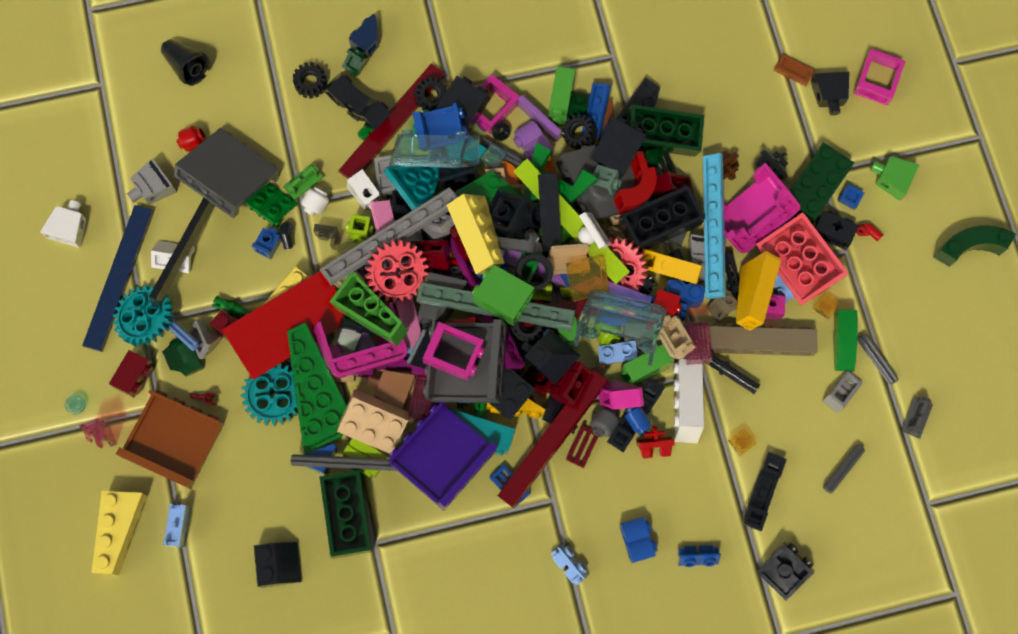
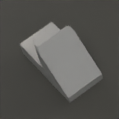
[422,214,455,240]
[189,319,222,359]

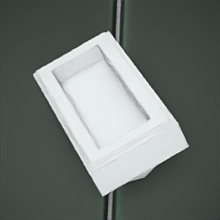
[578,212,611,249]

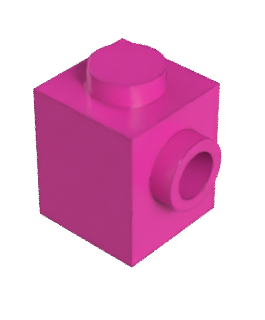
[765,295,786,319]

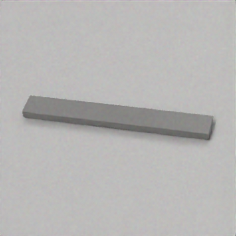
[320,187,458,286]

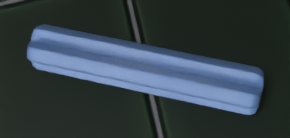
[166,318,200,351]

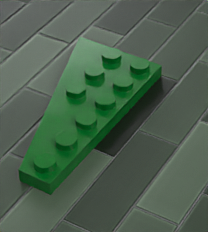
[287,323,346,455]

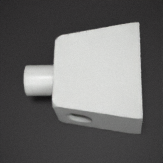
[347,169,380,210]
[41,200,86,248]

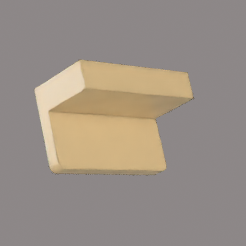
[547,243,590,275]

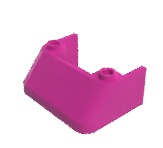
[313,302,407,378]

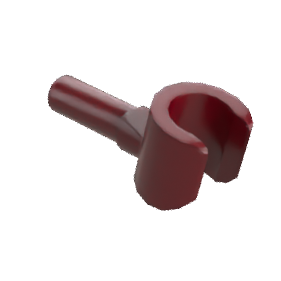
[190,392,219,405]

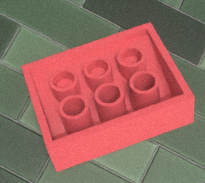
[756,213,849,306]

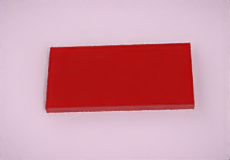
[222,271,349,380]

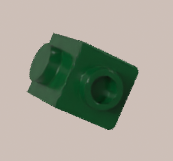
[342,47,369,76]
[567,92,589,120]
[644,148,664,168]

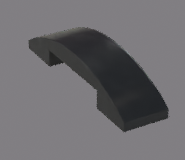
[607,377,665,452]
[742,452,787,532]

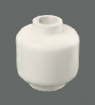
[301,187,329,216]

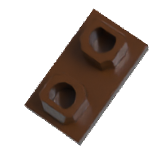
[721,150,739,181]

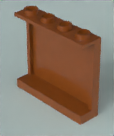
[116,390,224,489]

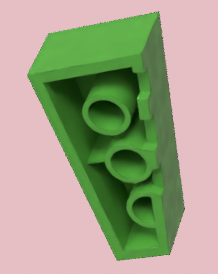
[330,272,408,347]

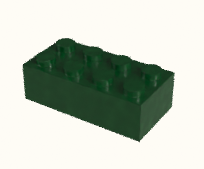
[626,104,705,157]
[790,142,855,224]
[320,470,373,559]

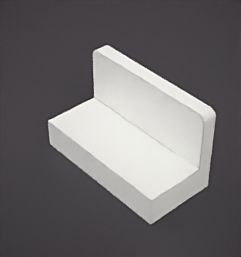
[151,241,195,273]

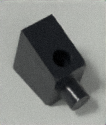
[810,72,849,116]

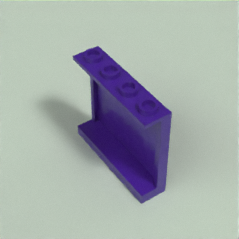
[389,402,498,511]

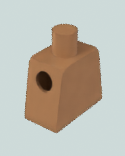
[367,370,416,410]

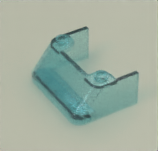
[390,130,479,168]
[574,291,666,366]

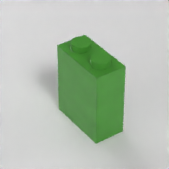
[548,66,575,125]
[472,265,535,326]
[620,344,674,386]

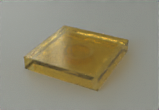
[566,254,609,302]

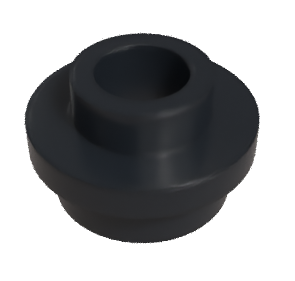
[492,122,510,141]

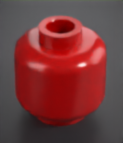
[176,125,206,152]

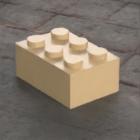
[337,389,409,453]

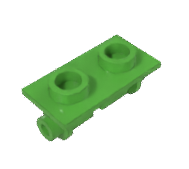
[283,164,323,200]

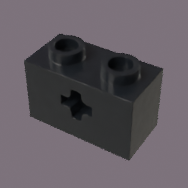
[815,210,859,251]

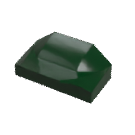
[162,338,204,377]

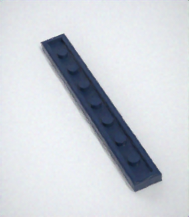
[82,205,154,352]

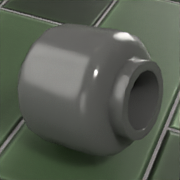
[590,407,619,437]

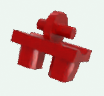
[636,425,675,459]

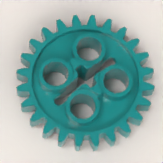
[113,285,174,347]
[241,363,297,426]

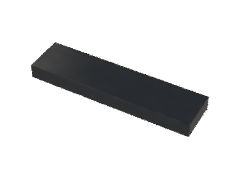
[538,173,562,252]

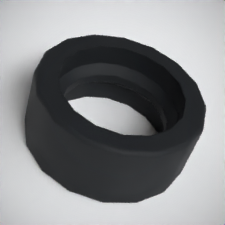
[515,253,553,291]

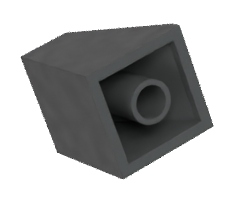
[418,272,467,329]

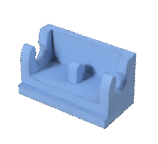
[163,504,190,548]

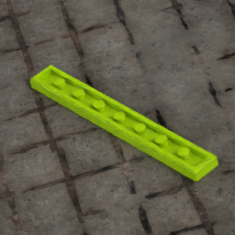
[513,159,631,285]

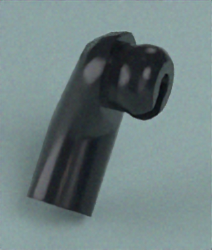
[280,222,293,250]

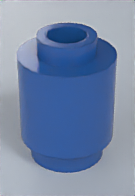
[625,407,652,435]

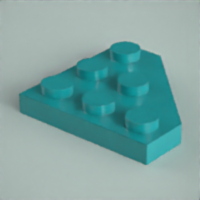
[384,159,439,210]

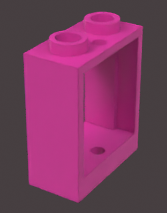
[853,49,905,106]
[476,74,520,134]
[423,322,486,381]

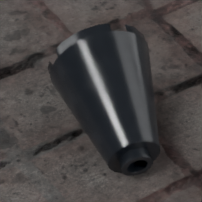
[161,39,211,86]

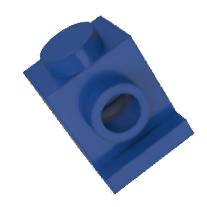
[252,227,282,259]

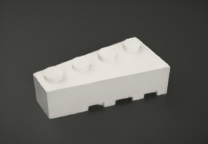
[673,356,704,443]

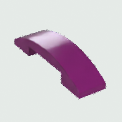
[354,359,427,378]

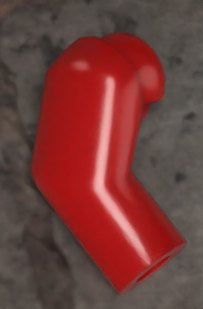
[856,224,883,242]

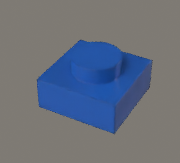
[838,184,865,210]

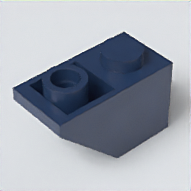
[349,14,379,57]

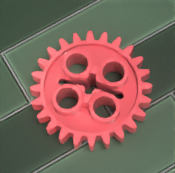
[596,236,649,292]
[365,239,429,303]

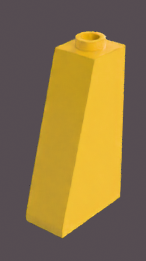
[736,251,781,331]

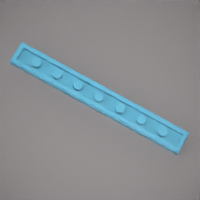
[703,153,726,299]

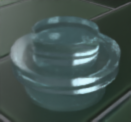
[65,395,86,415]

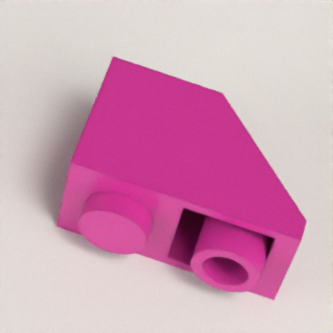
[599,379,644,410]

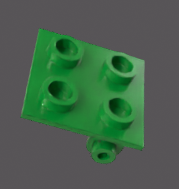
[245,182,298,227]

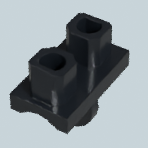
[755,149,789,180]

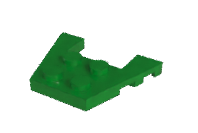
[523,143,599,206]
[454,171,521,238]

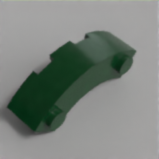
[933,226,1016,267]

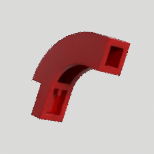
[614,151,657,215]

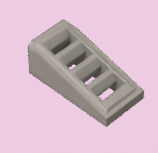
[823,371,862,413]

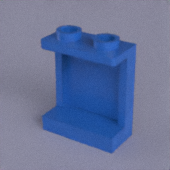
[413,103,469,152]

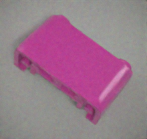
[724,163,800,253]

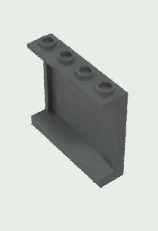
[174,128,279,219]
[556,145,649,221]
[423,320,507,403]

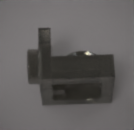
[313,224,341,250]

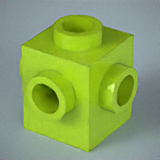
[346,214,375,243]

